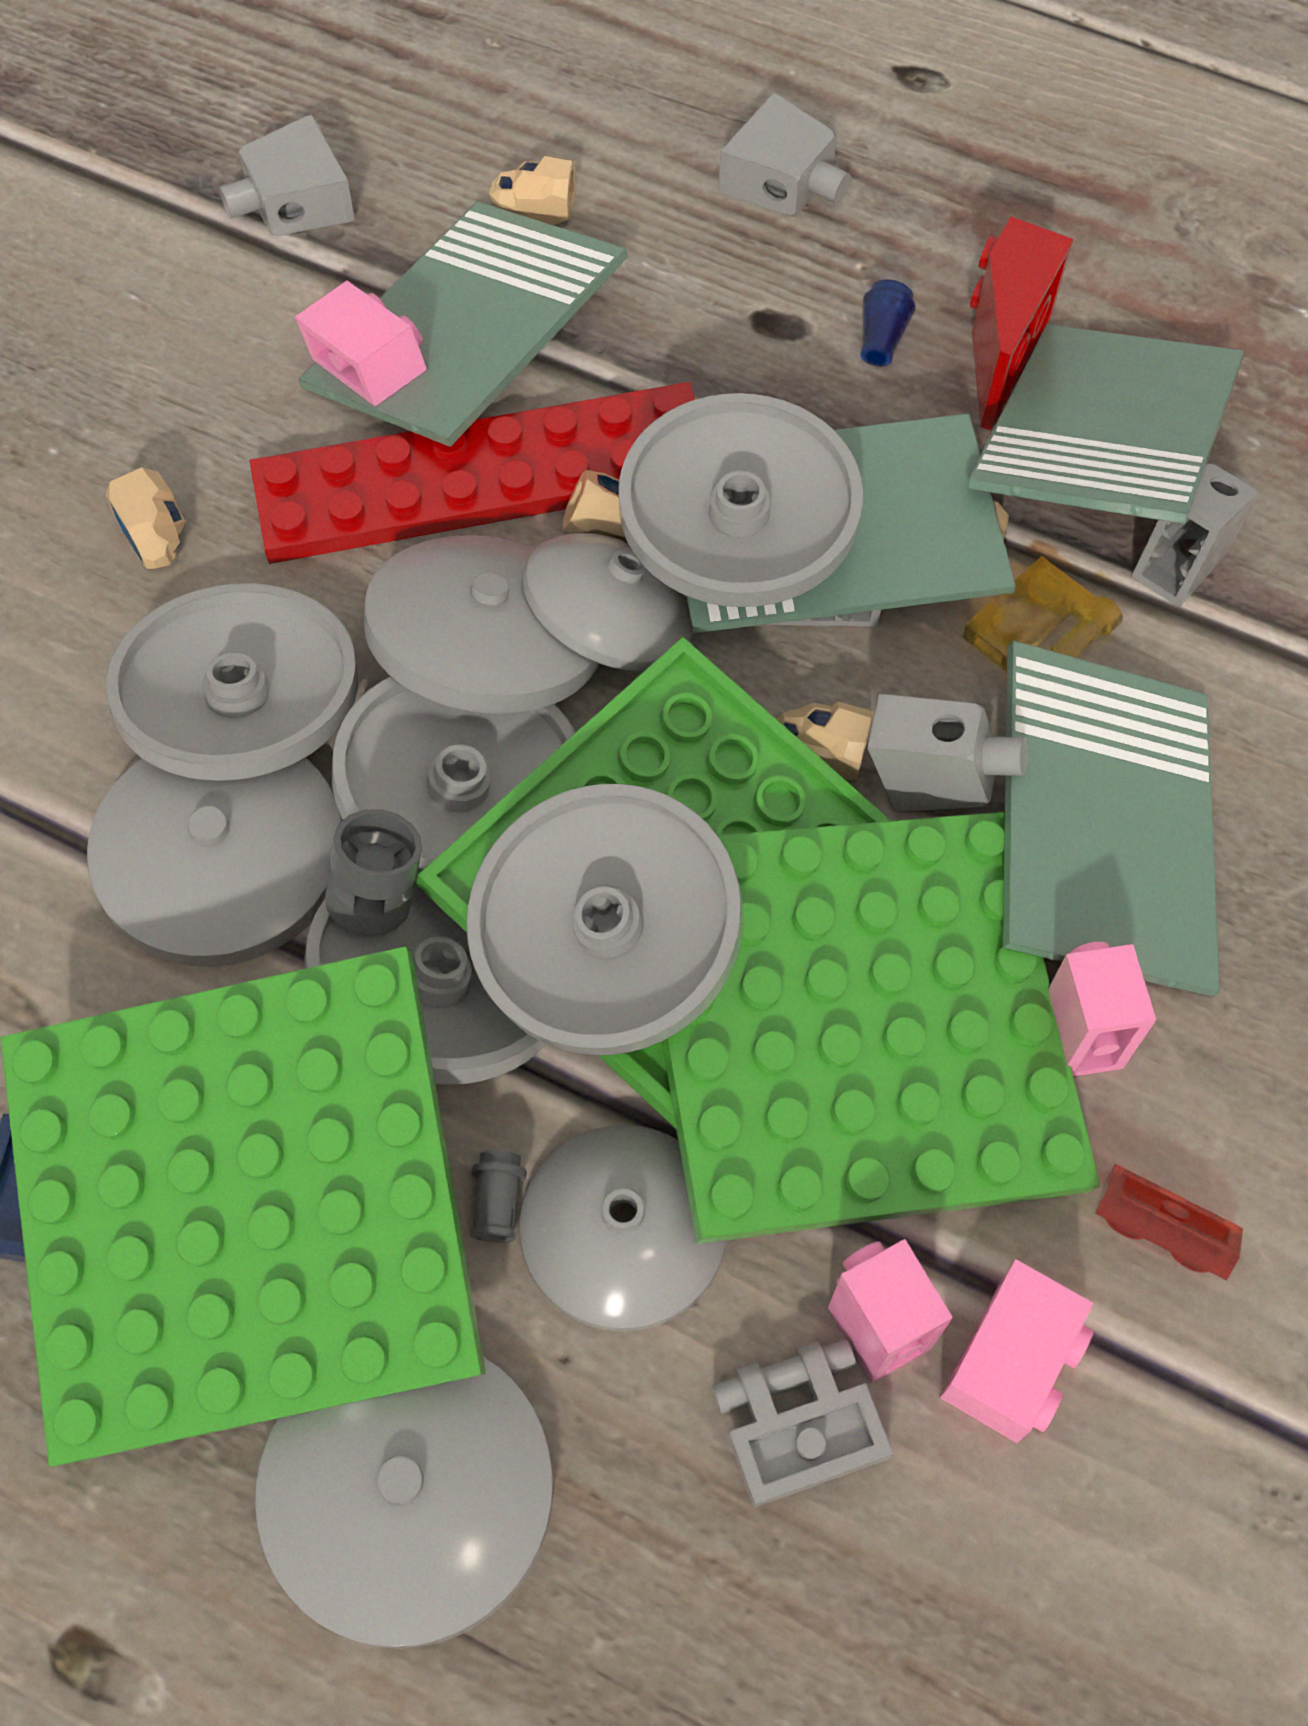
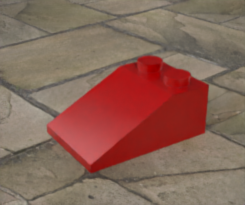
[970,216,1073,431]

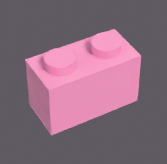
[295,281,427,407]
[1048,942,1156,1077]
[828,1239,953,1384]
[940,1259,1094,1443]

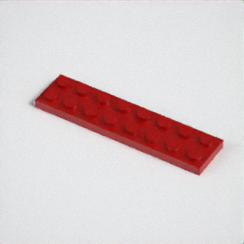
[249,381,696,564]

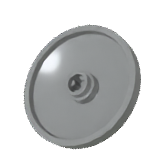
[619,393,863,607]
[363,535,600,714]
[106,583,358,781]
[332,676,575,880]
[87,758,342,966]
[467,784,744,1055]
[304,880,546,1085]
[255,1356,554,1649]

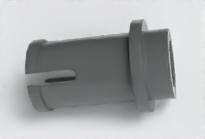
[470,1150,527,1243]

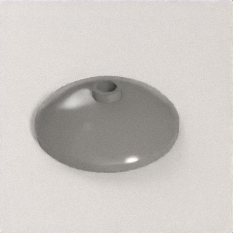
[522,533,692,671]
[520,1125,726,1331]

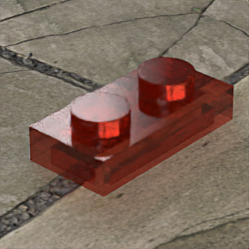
[1095,1164,1243,1281]

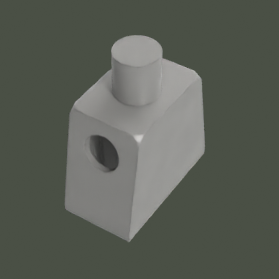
[718,92,851,216]
[219,114,355,236]
[1131,464,1258,607]
[867,694,1029,812]

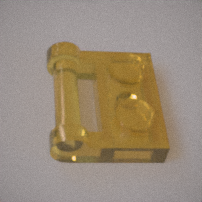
[962,556,1123,673]

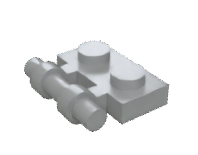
[711,1339,893,1508]

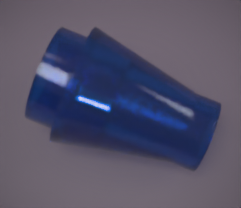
[860,279,916,367]

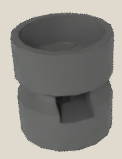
[325,809,422,935]

